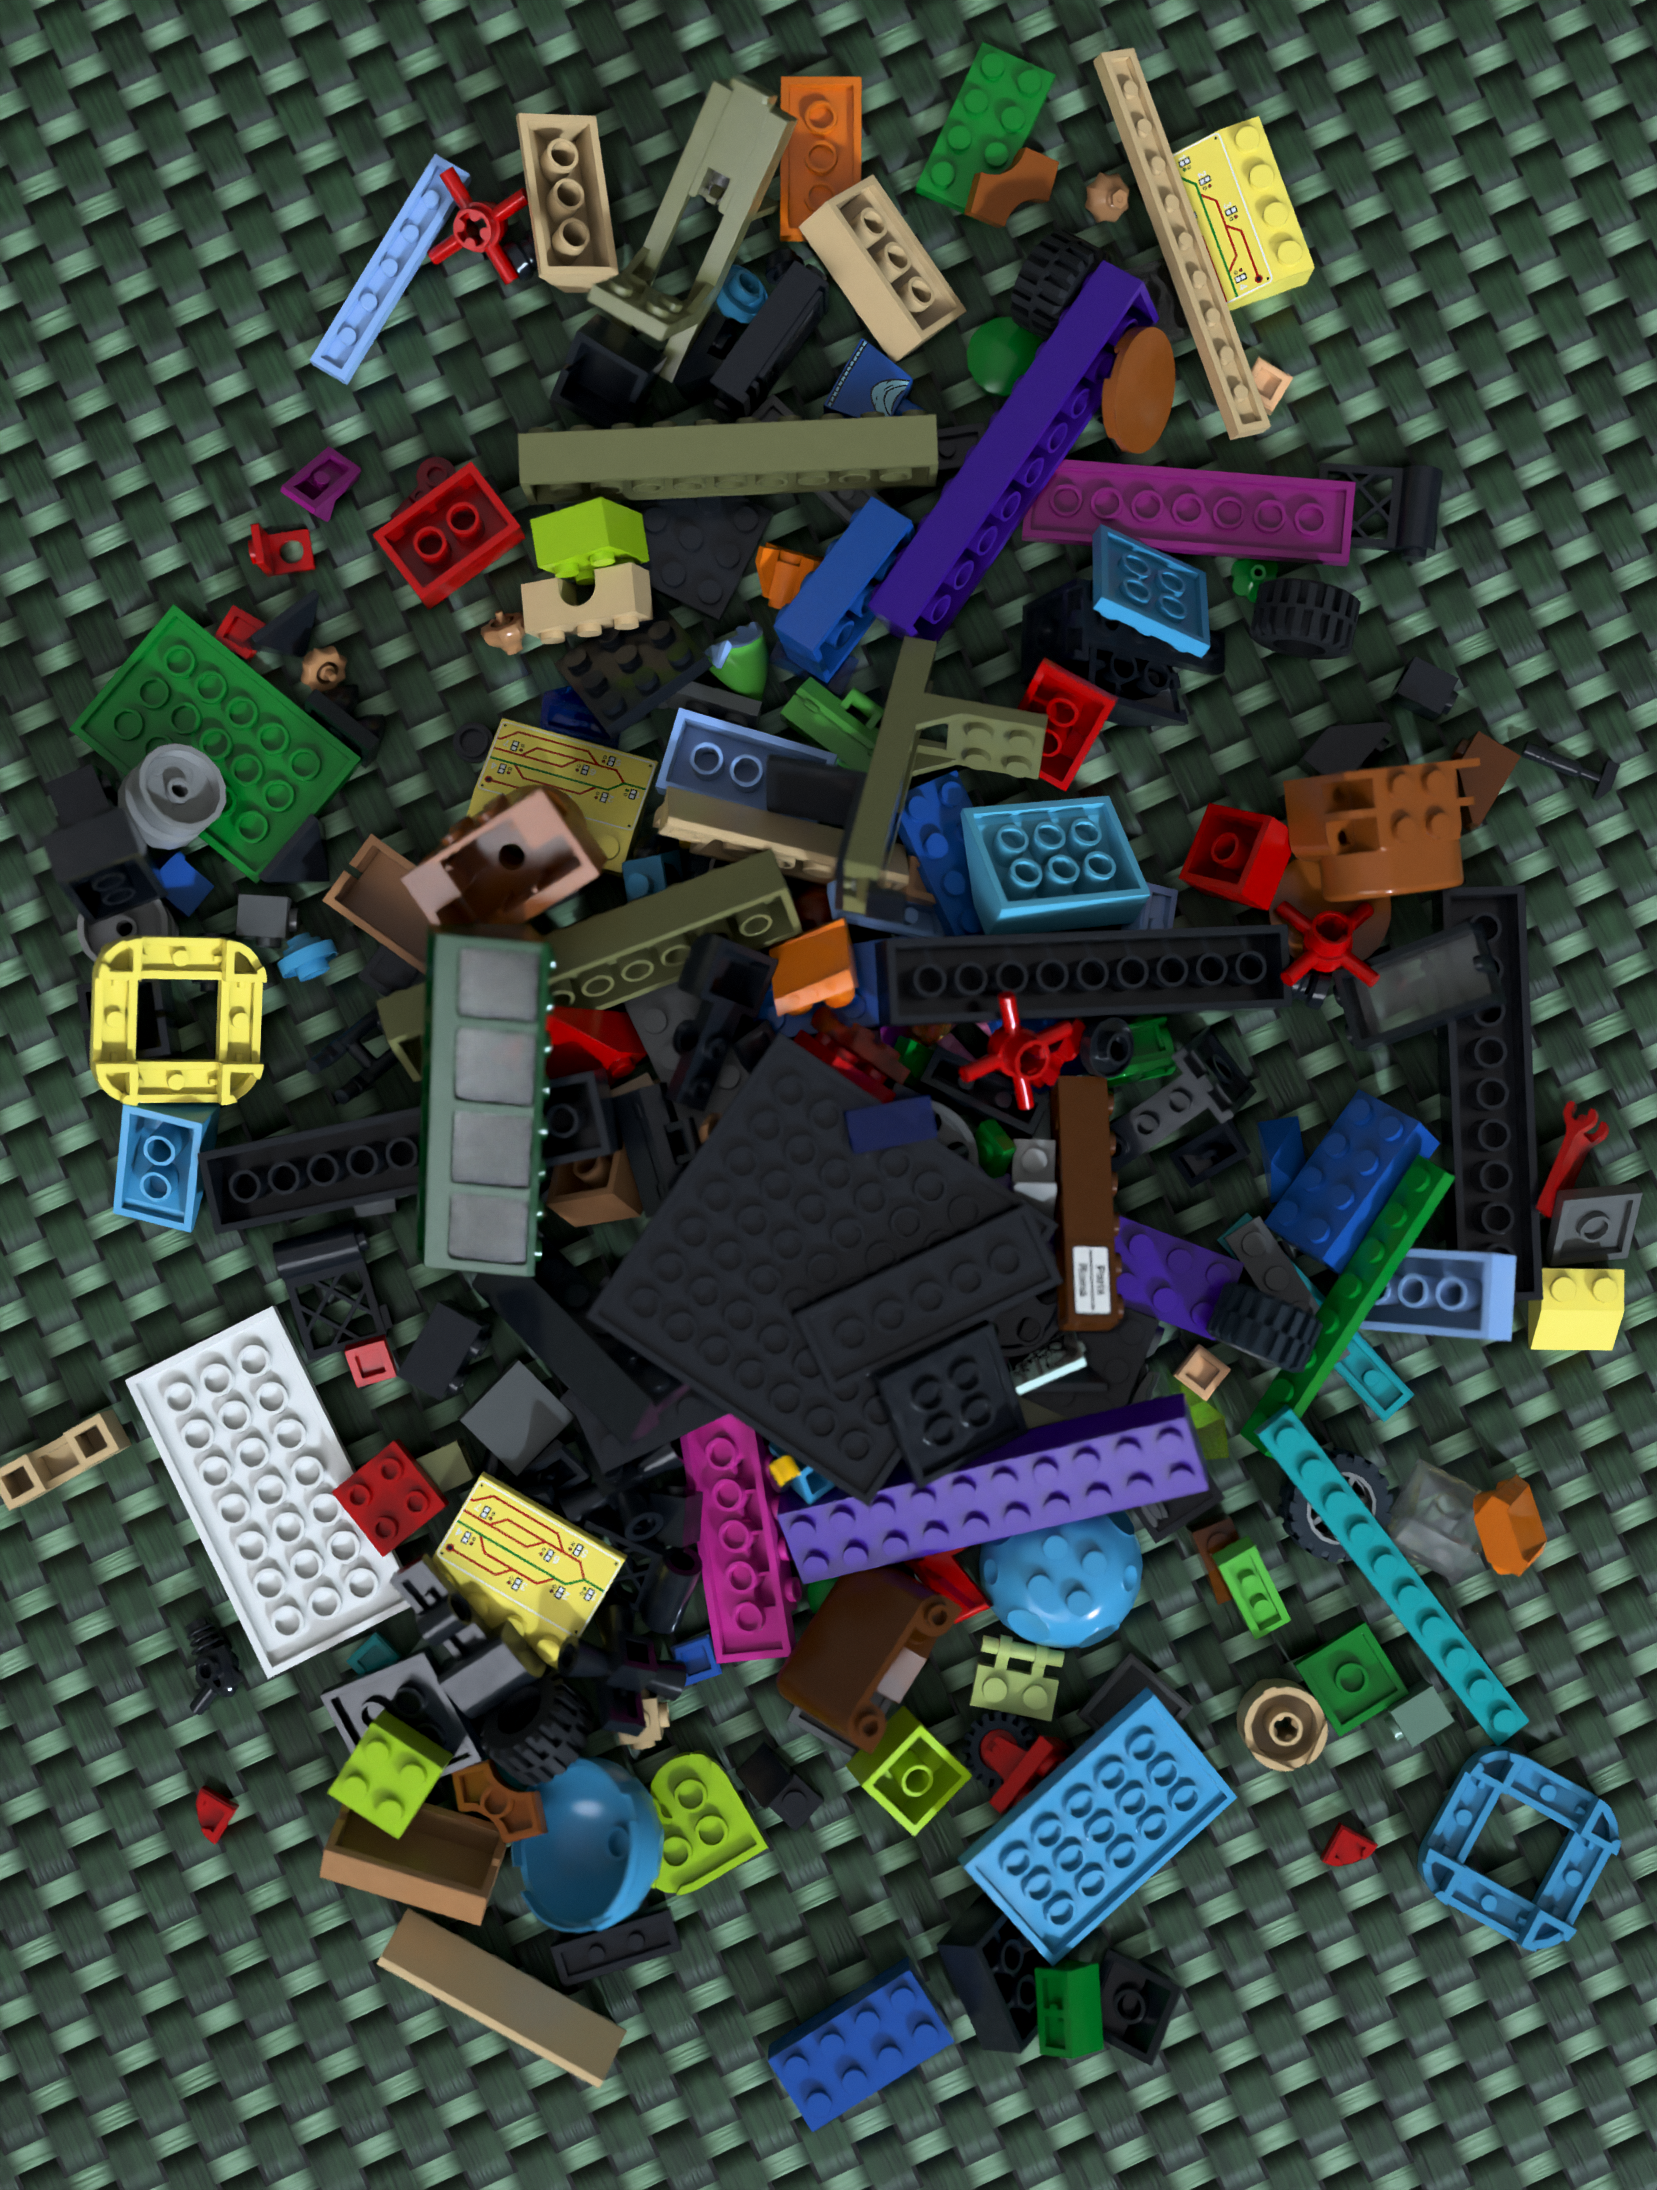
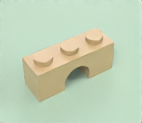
[521,562,653,644]
[0,1409,132,1511]

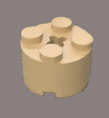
[1236,1678,1328,1772]

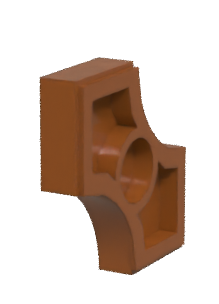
[964,147,1059,228]
[451,1759,549,1844]

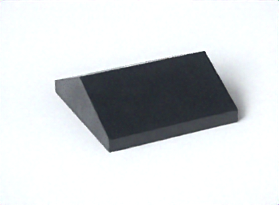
[1099,1948,1184,2066]

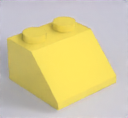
[1528,1267,1624,1350]

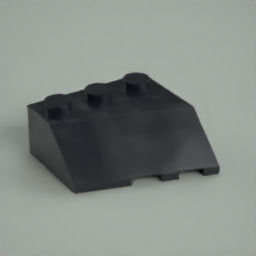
[1068,579,1189,727]

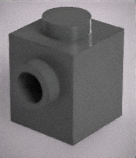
[236,894,301,948]

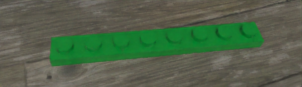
[1239,1154,1455,1459]

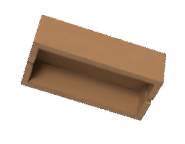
[322,834,510,974]
[320,1802,508,1926]

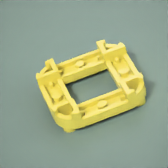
[90,935,267,1106]

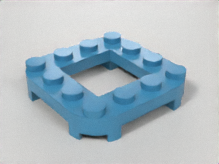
[1417,1745,1621,1951]

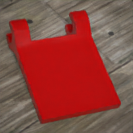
[1536,1101,1609,1221]

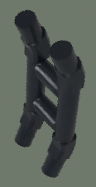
[306,1006,400,1104]

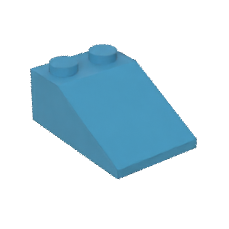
[113,1103,220,1233]

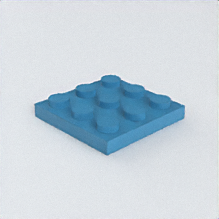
[1092,524,1210,658]

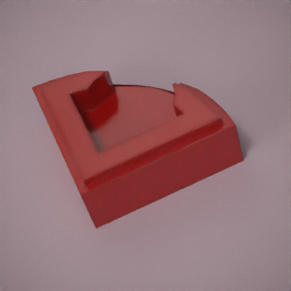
[196,1785,239,1845]
[1320,1822,1378,1866]

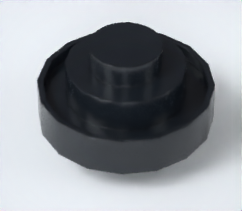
[1079,1016,1134,1078]

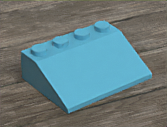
[960,796,1151,935]

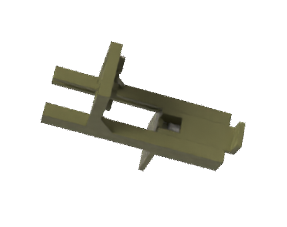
[587,74,799,383]

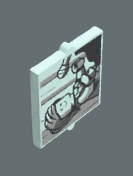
[1007,1331,1087,1395]

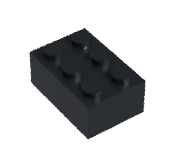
[41,807,168,925]

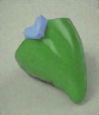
[704,622,769,702]

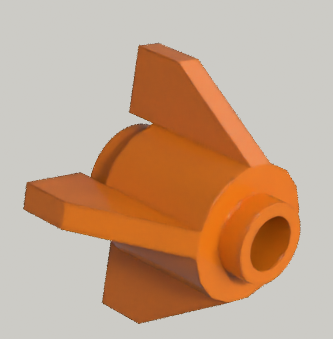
[755,542,824,609]

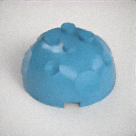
[978,1510,1143,1649]
[511,1757,664,1933]

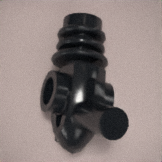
[185,1616,244,1715]

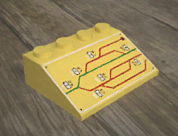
[1173,116,1315,311]
[467,718,658,879]
[432,1471,627,1670]

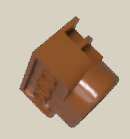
[1283,757,1481,902]
[400,785,608,962]

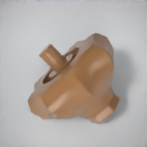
[1085,172,1130,223]
[481,610,527,656]
[300,646,347,692]

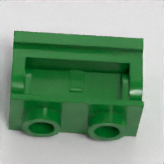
[1089,1015,1177,1089]
[1035,1959,1104,2059]

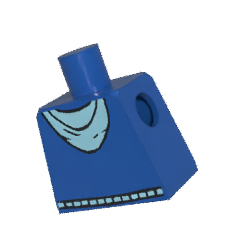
[823,338,926,419]

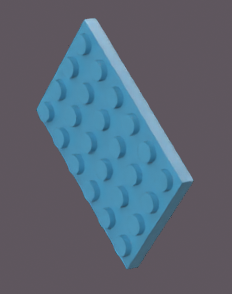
[957,1687,1237,1966]

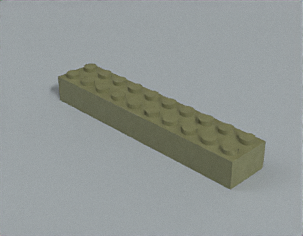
[518,409,938,505]
[376,849,804,1082]

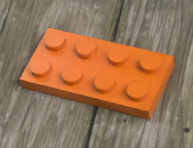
[780,76,862,242]

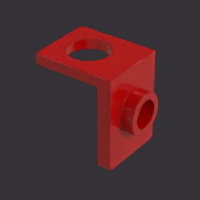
[248,523,315,577]

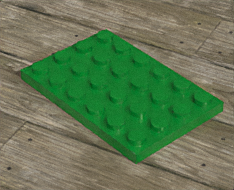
[69,604,362,886]

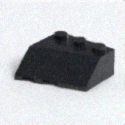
[936,1892,1059,2054]

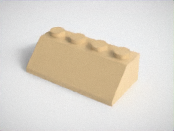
[516,113,619,293]
[798,174,967,363]

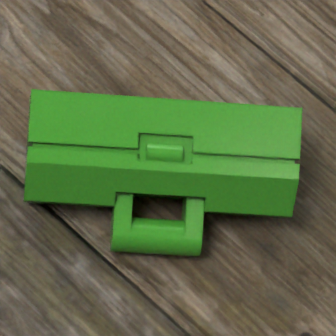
[780,677,885,772]

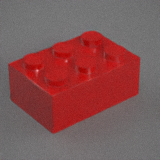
[372,461,526,611]

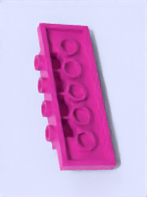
[680,1414,802,1664]

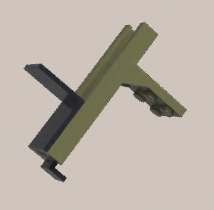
[766,636,1048,923]

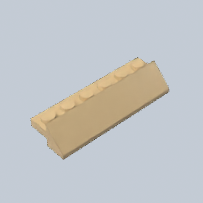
[652,786,910,891]
[377,1908,627,2088]

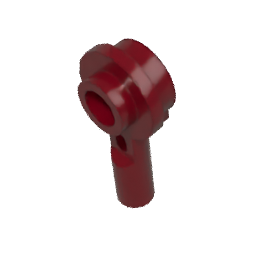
[390,457,456,519]

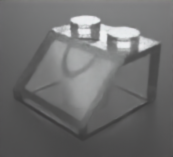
[1385,1458,1483,1582]

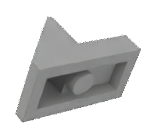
[1011,1139,1057,1220]

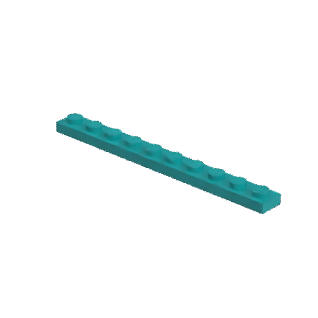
[1253,1405,1529,1747]

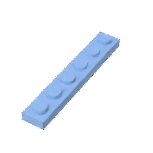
[310,154,472,385]

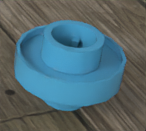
[716,265,768,323]
[277,932,339,982]

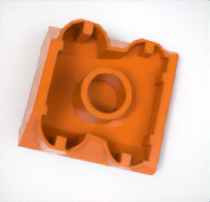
[769,916,859,1017]
[1473,1474,1548,1576]

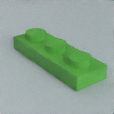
[1211,1535,1291,1640]

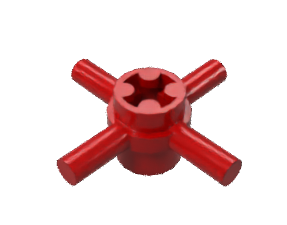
[428,167,528,285]
[1275,900,1381,988]
[959,991,1073,1110]

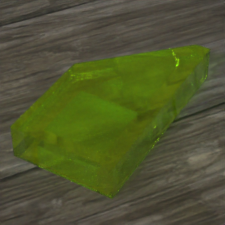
[1178,1385,1229,1460]

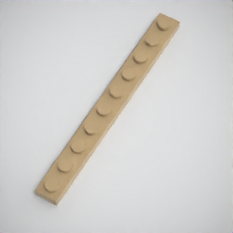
[1093,48,1271,440]

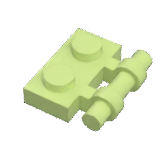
[969,1634,1065,1721]

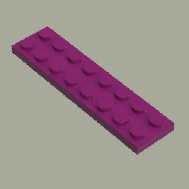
[1022,459,1356,567]

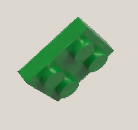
[1293,1620,1409,1737]

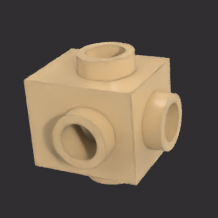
[611,1688,670,1750]

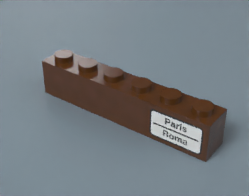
[1049,1076,1124,1331]

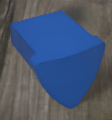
[155,850,214,917]

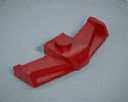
[904,1546,993,1624]

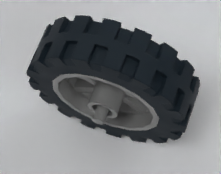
[1278,1447,1393,1562]

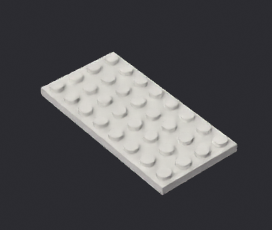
[125,1306,411,1679]

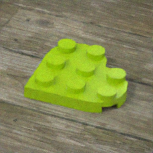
[650,1750,769,1895]

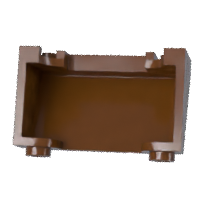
[776,1564,963,1754]

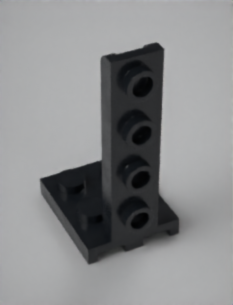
[1020,577,1225,685]
[1109,1026,1257,1172]

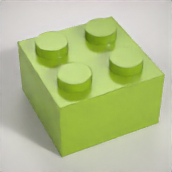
[530,497,650,585]
[845,1705,973,1836]
[328,1710,453,1839]

